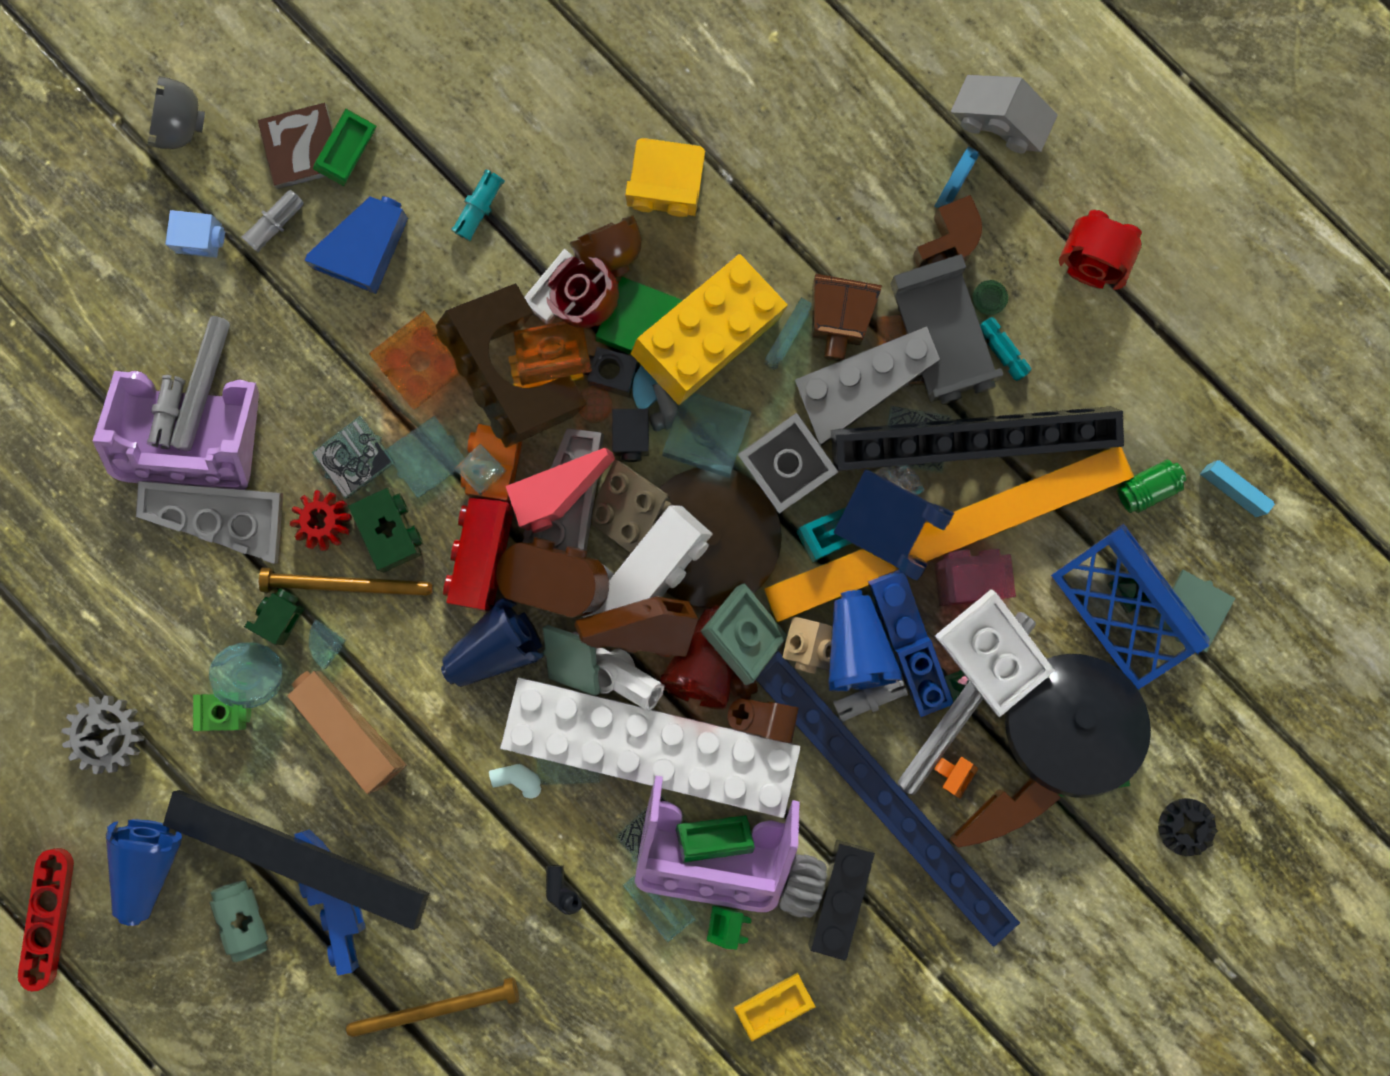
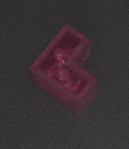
[934,549,1016,606]

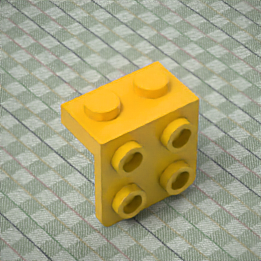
[625,138,705,217]

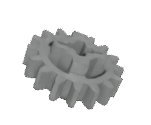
[62,696,145,774]

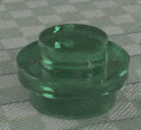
[972,280,1008,316]

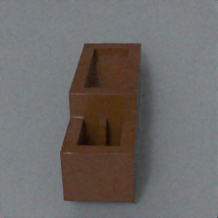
[948,777,1061,848]

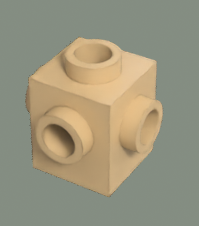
[782,616,833,674]

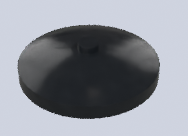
[1005,654,1151,798]

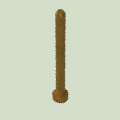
[259,567,433,596]
[346,977,519,1037]

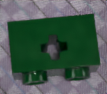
[348,488,423,573]

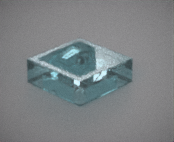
[454,444,507,495]

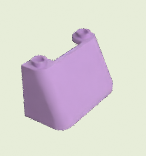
[93,371,259,490]

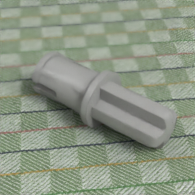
[242,190,304,253]

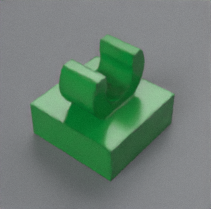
[706,905,752,950]

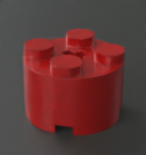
[1059,210,1142,290]

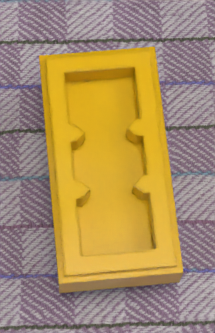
[734,972,816,1042]

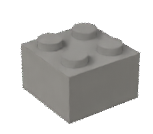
[738,413,838,514]

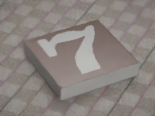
[258,103,333,189]

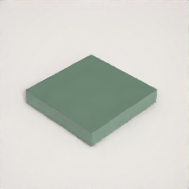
[700,583,788,685]

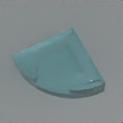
[309,620,347,669]

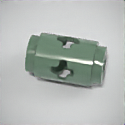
[209,880,269,962]

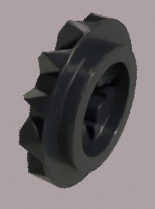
[1158,798,1218,857]

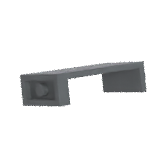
[890,254,1003,405]

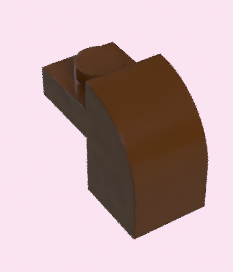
[913,195,982,268]

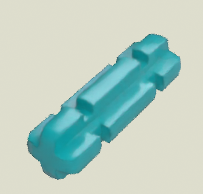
[980,317,1031,381]

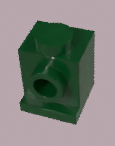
[244,588,305,646]

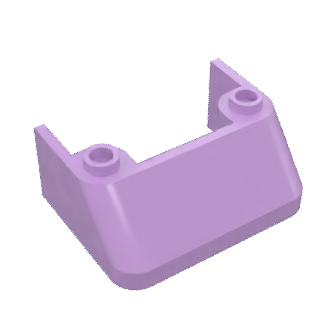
[635,775,800,912]

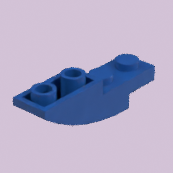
[868,569,953,717]
[295,829,366,976]

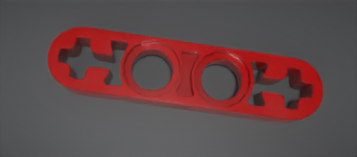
[18,848,74,992]

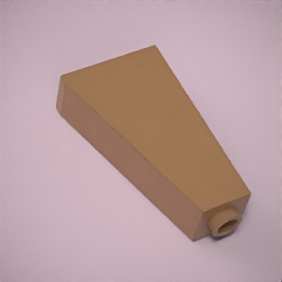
[287,671,407,794]

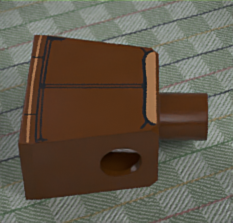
[812,274,882,361]

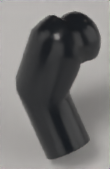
[546,865,583,915]

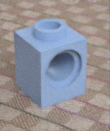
[165,210,225,258]

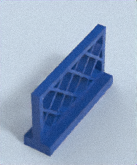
[1051,524,1210,690]

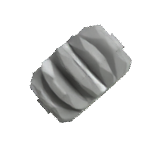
[779,854,827,918]

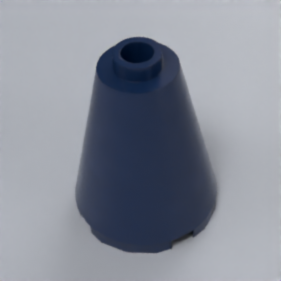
[441,598,544,687]

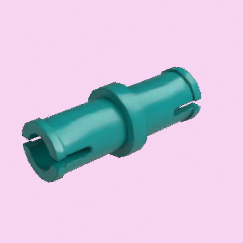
[451,169,505,242]

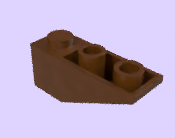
[575,596,698,657]

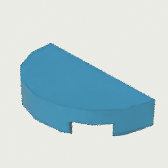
[934,146,979,209]

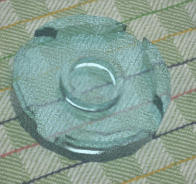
[209,642,283,708]

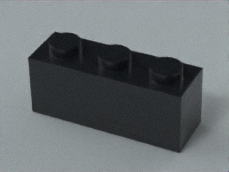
[808,840,875,961]

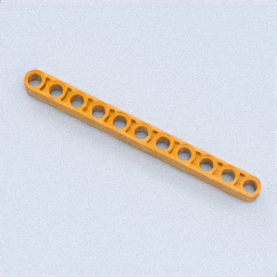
[764,447,1134,622]

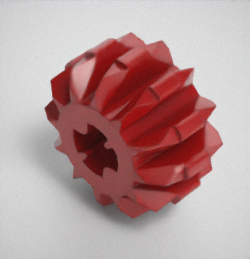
[290,490,352,551]

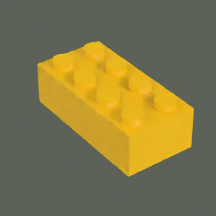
[631,254,788,405]

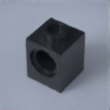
[583,347,639,398]
[612,409,649,462]

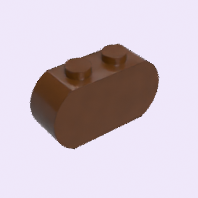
[496,537,609,618]

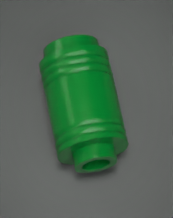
[1117,459,1187,513]

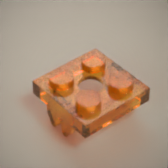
[369,310,460,410]

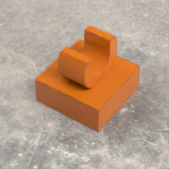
[934,757,978,799]

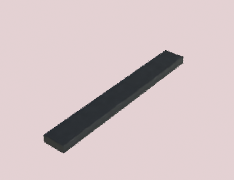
[163,790,429,930]

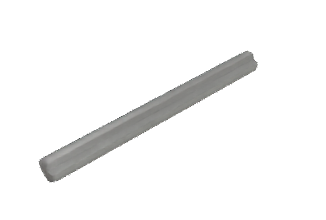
[898,612,1036,795]

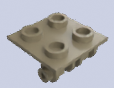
[591,459,674,553]

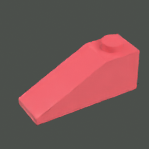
[505,447,615,533]

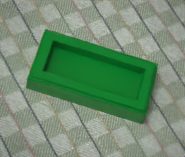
[313,109,377,186]
[676,815,755,863]

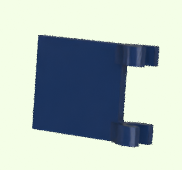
[833,469,955,581]

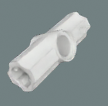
[573,631,665,712]

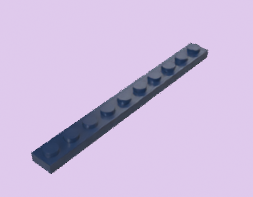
[756,651,1020,947]

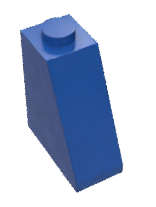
[304,196,408,294]

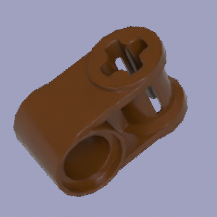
[728,698,799,744]

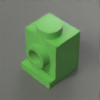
[193,694,251,731]

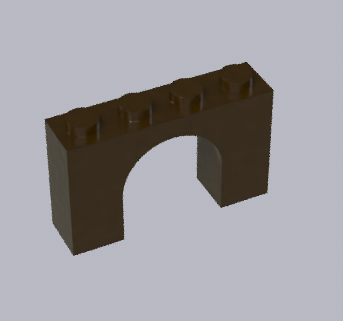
[435,283,587,448]

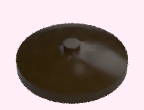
[655,466,782,608]

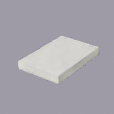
[935,589,1055,717]

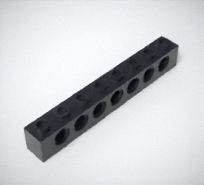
[831,406,1124,471]

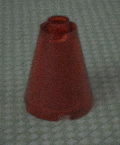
[660,606,732,710]

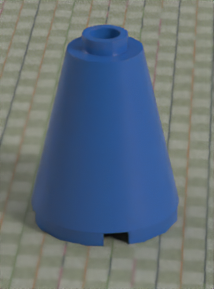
[828,590,902,692]
[106,819,182,926]

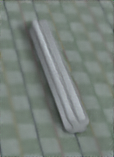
[170,316,230,451]

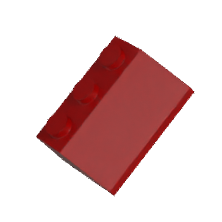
[443,498,514,612]

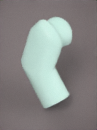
[489,764,541,799]

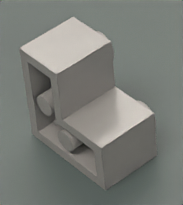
[951,75,1058,154]

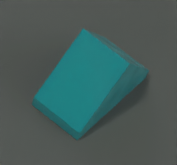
[797,507,852,563]

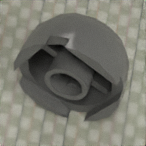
[147,76,205,150]

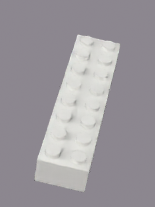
[500,678,801,818]

